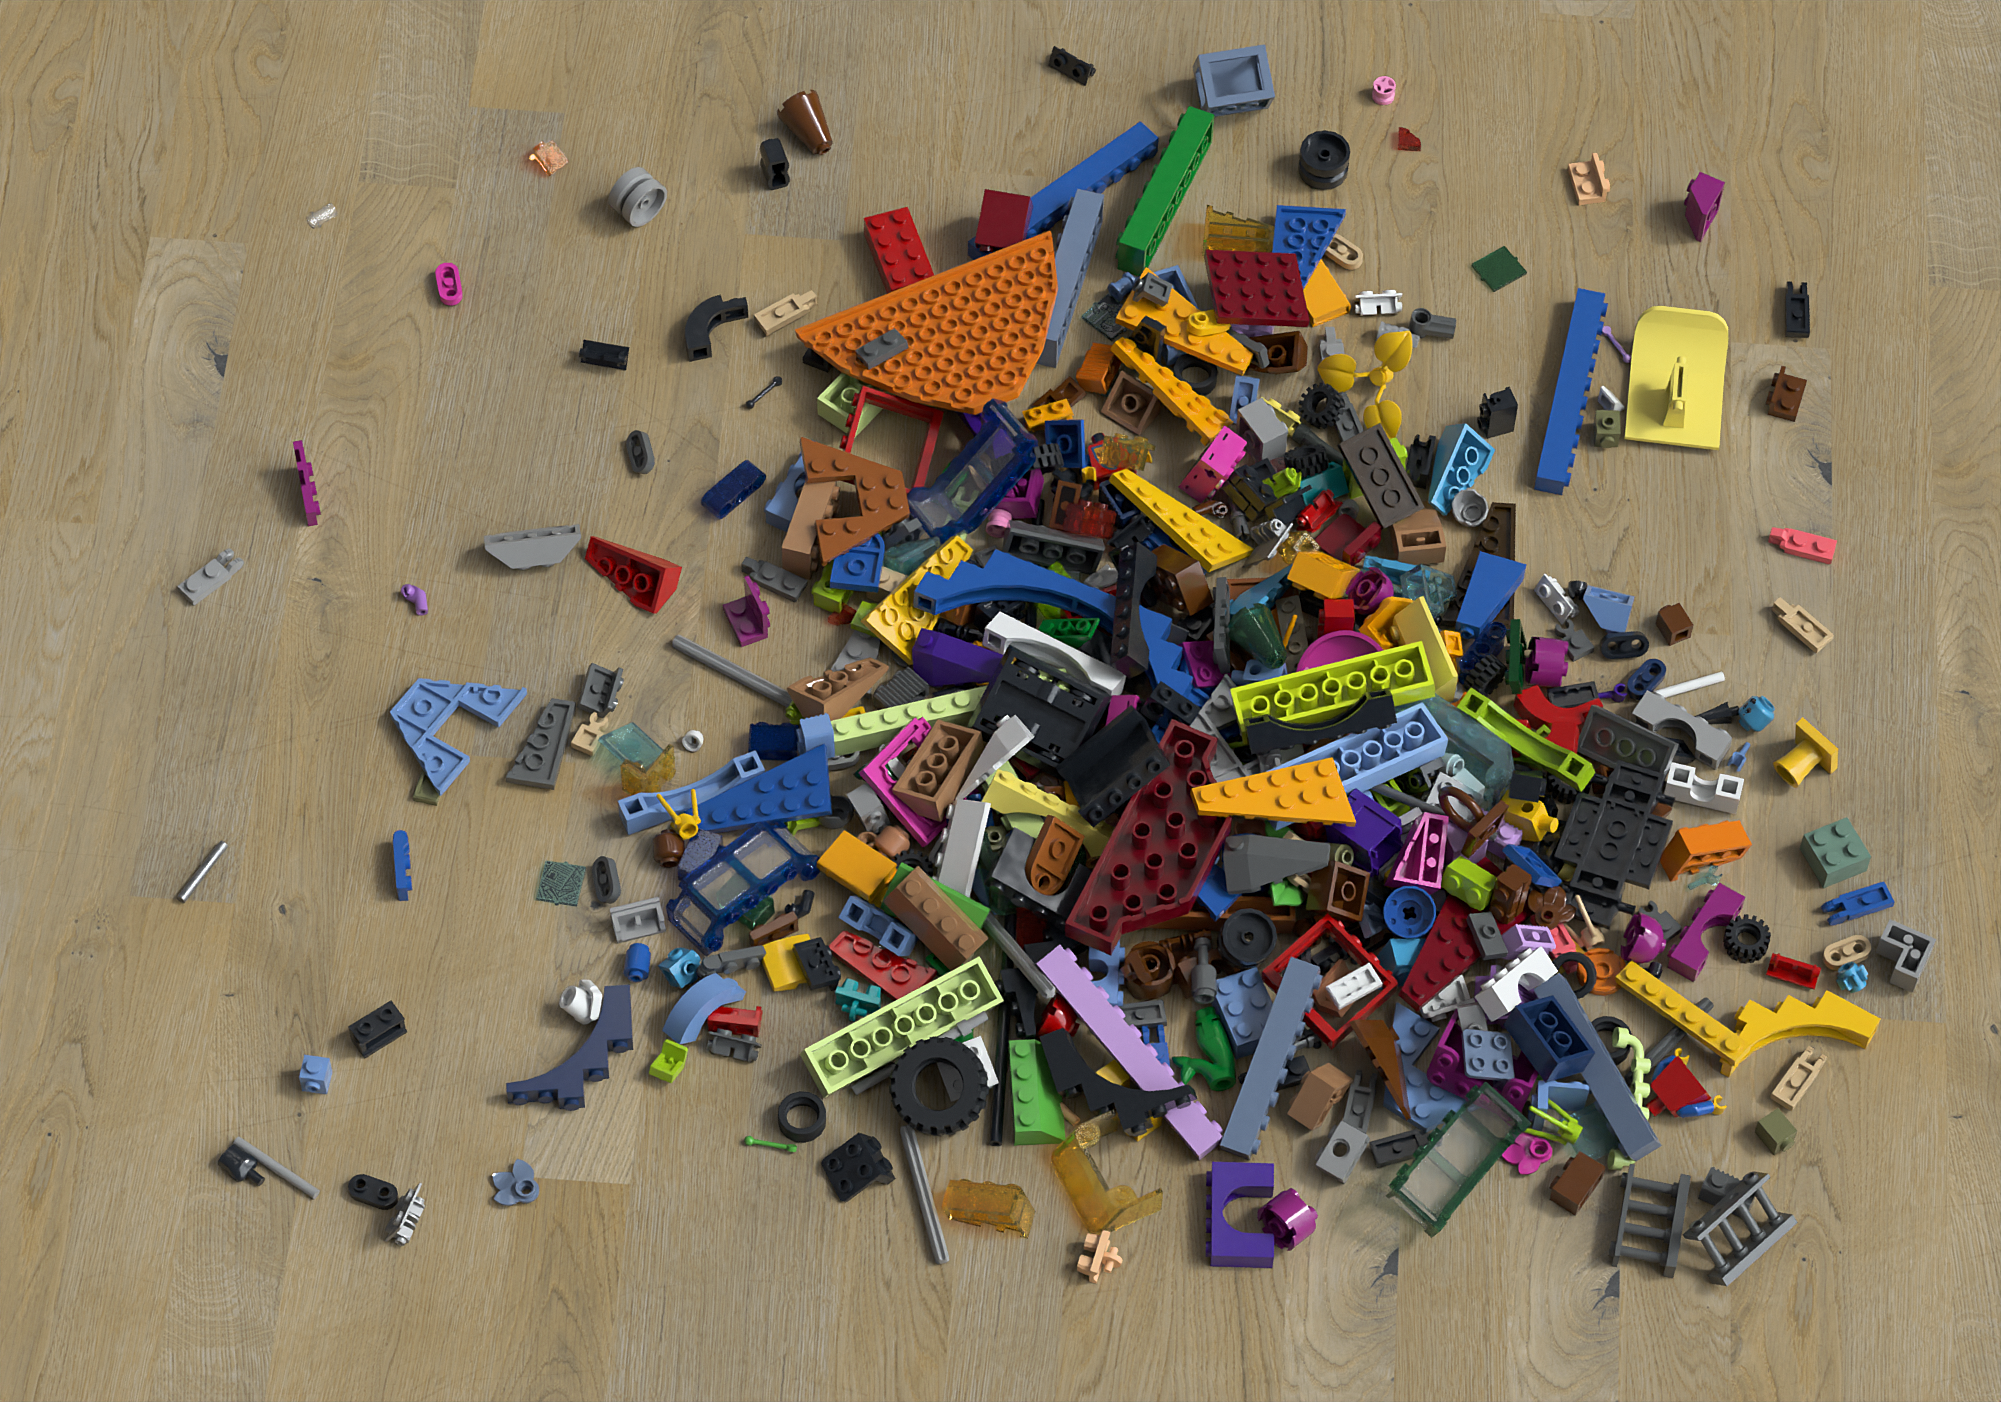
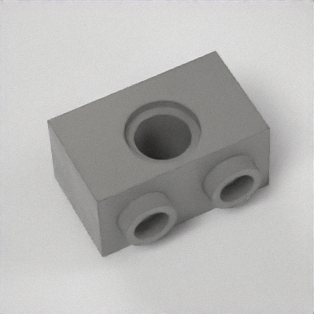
[847,783,891,834]
[1315,1121,1370,1184]

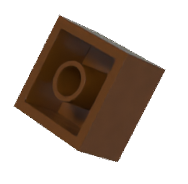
[1306,861,1370,922]

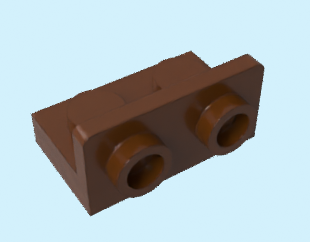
[1766,366,1807,422]

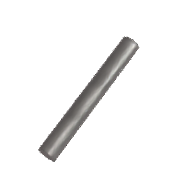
[177,841,228,903]

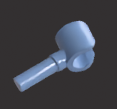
[1727,742,1750,771]

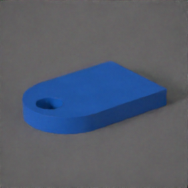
[830,533,885,593]

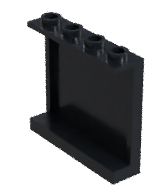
[1055,705,1170,828]

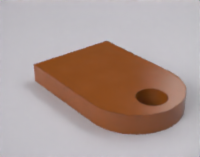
[1025,815,1085,896]

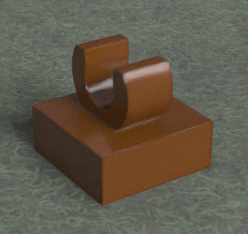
[1120,950,1153,984]

